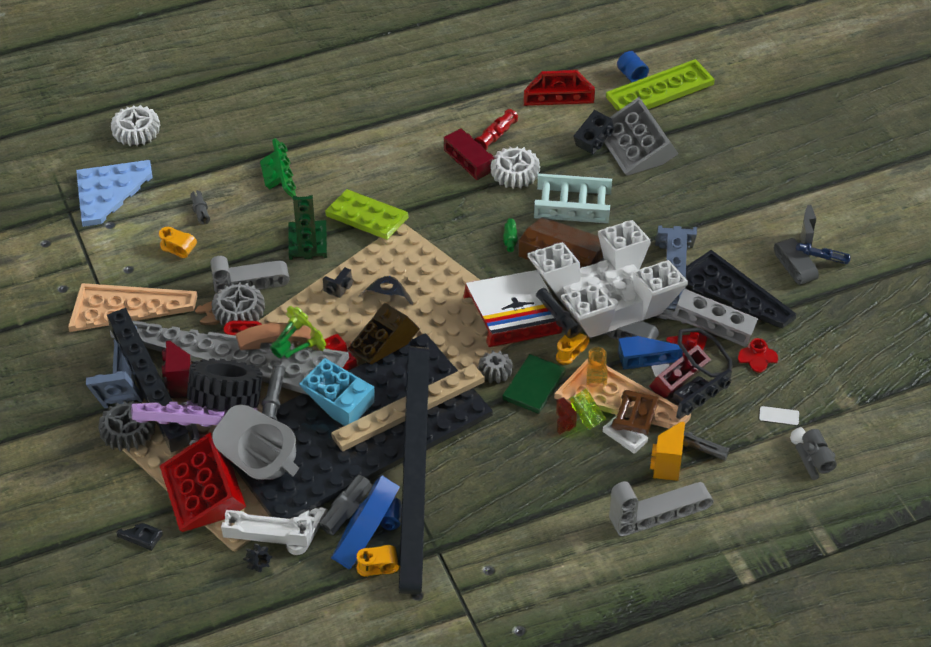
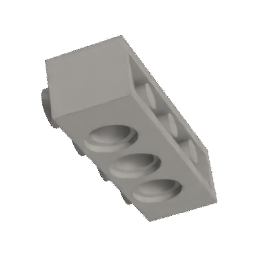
[673,289,758,347]

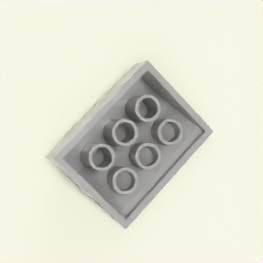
[599,97,678,176]

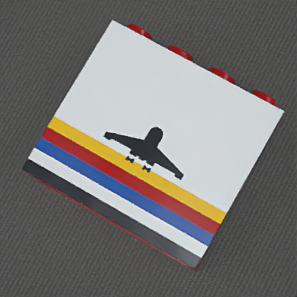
[463,270,562,347]

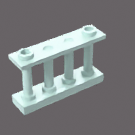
[534,174,612,224]

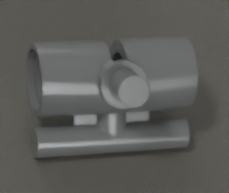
[795,429,837,480]

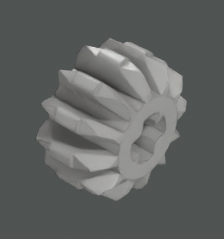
[478,350,512,384]

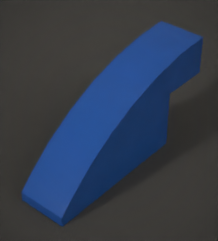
[331,475,400,570]

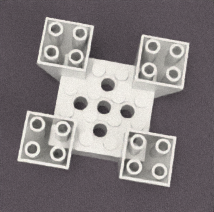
[528,220,688,338]

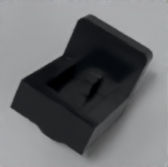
[323,267,353,298]

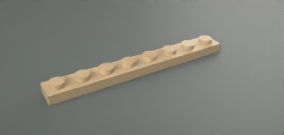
[332,364,484,452]

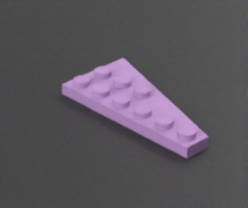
[131,401,258,427]

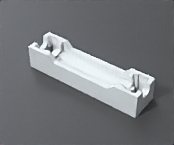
[221,510,312,547]

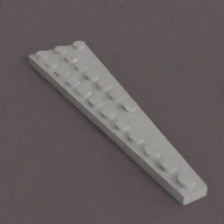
[110,321,349,395]

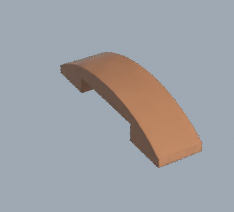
[236,323,311,350]

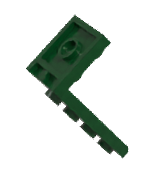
[288,195,327,260]

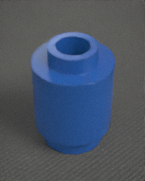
[380,497,402,530]

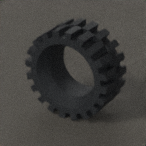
[187,358,263,412]

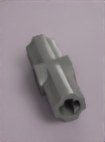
[318,475,372,535]

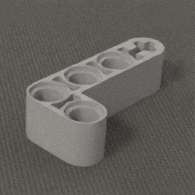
[210,256,290,293]

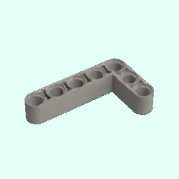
[609,481,714,536]

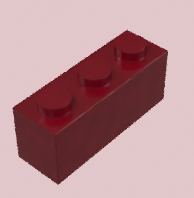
[444,128,494,180]
[649,345,711,399]

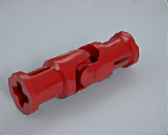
[474,109,518,150]

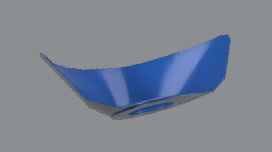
[359,276,413,305]

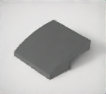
[799,205,816,257]

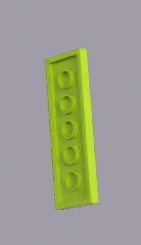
[606,59,715,111]

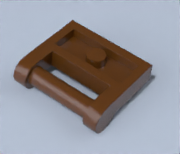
[611,390,659,435]

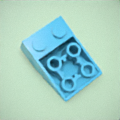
[299,358,374,426]

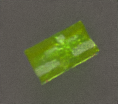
[568,388,606,431]

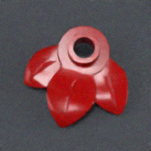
[738,338,778,373]

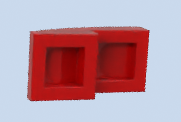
[324,334,357,370]

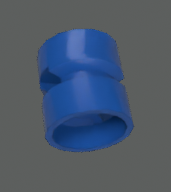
[617,51,649,83]

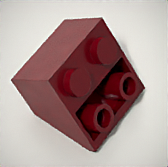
[162,341,192,398]

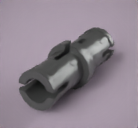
[190,190,210,225]

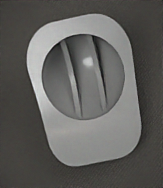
[212,405,299,480]

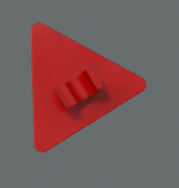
[666,332,708,356]

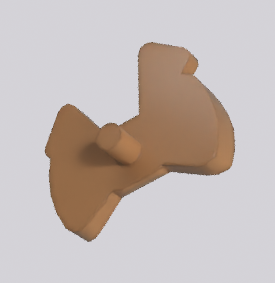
[195,302,220,325]

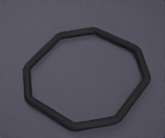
[677,328,732,377]

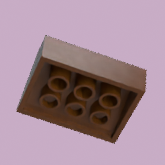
[519,217,603,268]

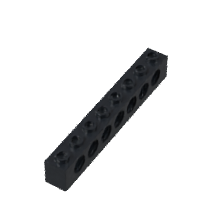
[107,307,190,453]

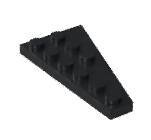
[685,250,797,329]

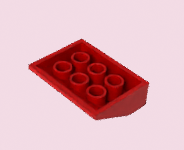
[159,432,246,532]

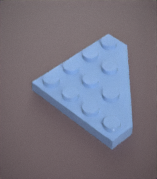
[76,160,153,227]

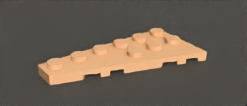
[68,283,197,332]
[554,356,691,429]

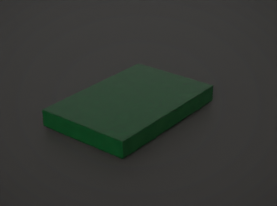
[503,354,566,414]

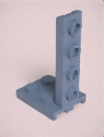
[655,225,697,310]
[86,325,143,408]

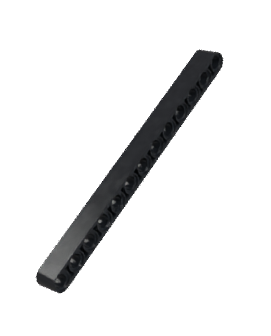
[399,347,429,595]

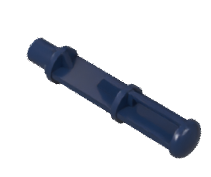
[796,243,851,265]

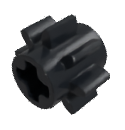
[243,544,272,572]

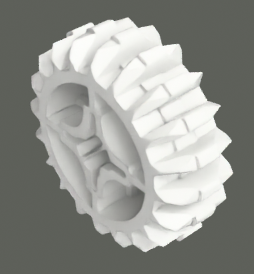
[111,105,160,147]
[491,146,540,189]

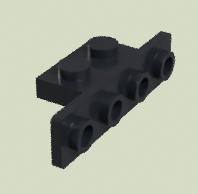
[672,369,732,420]

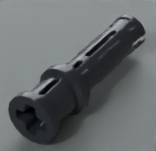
[536,288,582,338]

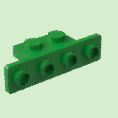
[260,138,296,198]

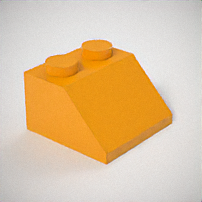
[650,422,685,481]

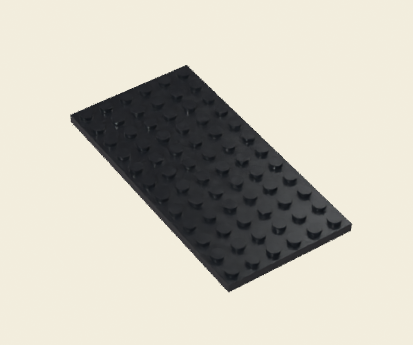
[231,333,493,519]

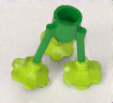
[270,306,326,359]

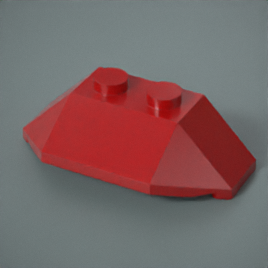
[523,70,595,106]

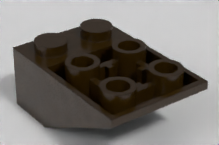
[348,303,420,364]

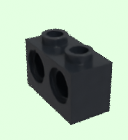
[573,109,614,155]

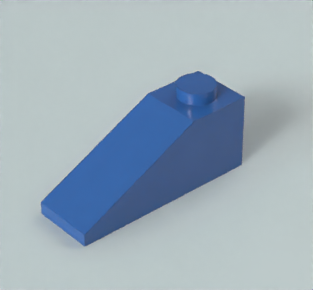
[618,336,683,370]

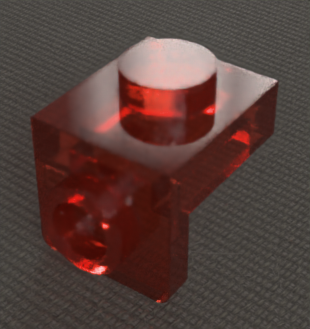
[556,397,577,434]

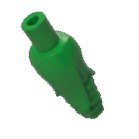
[503,218,518,252]

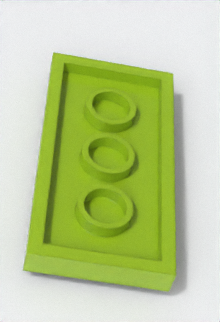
[325,189,409,240]

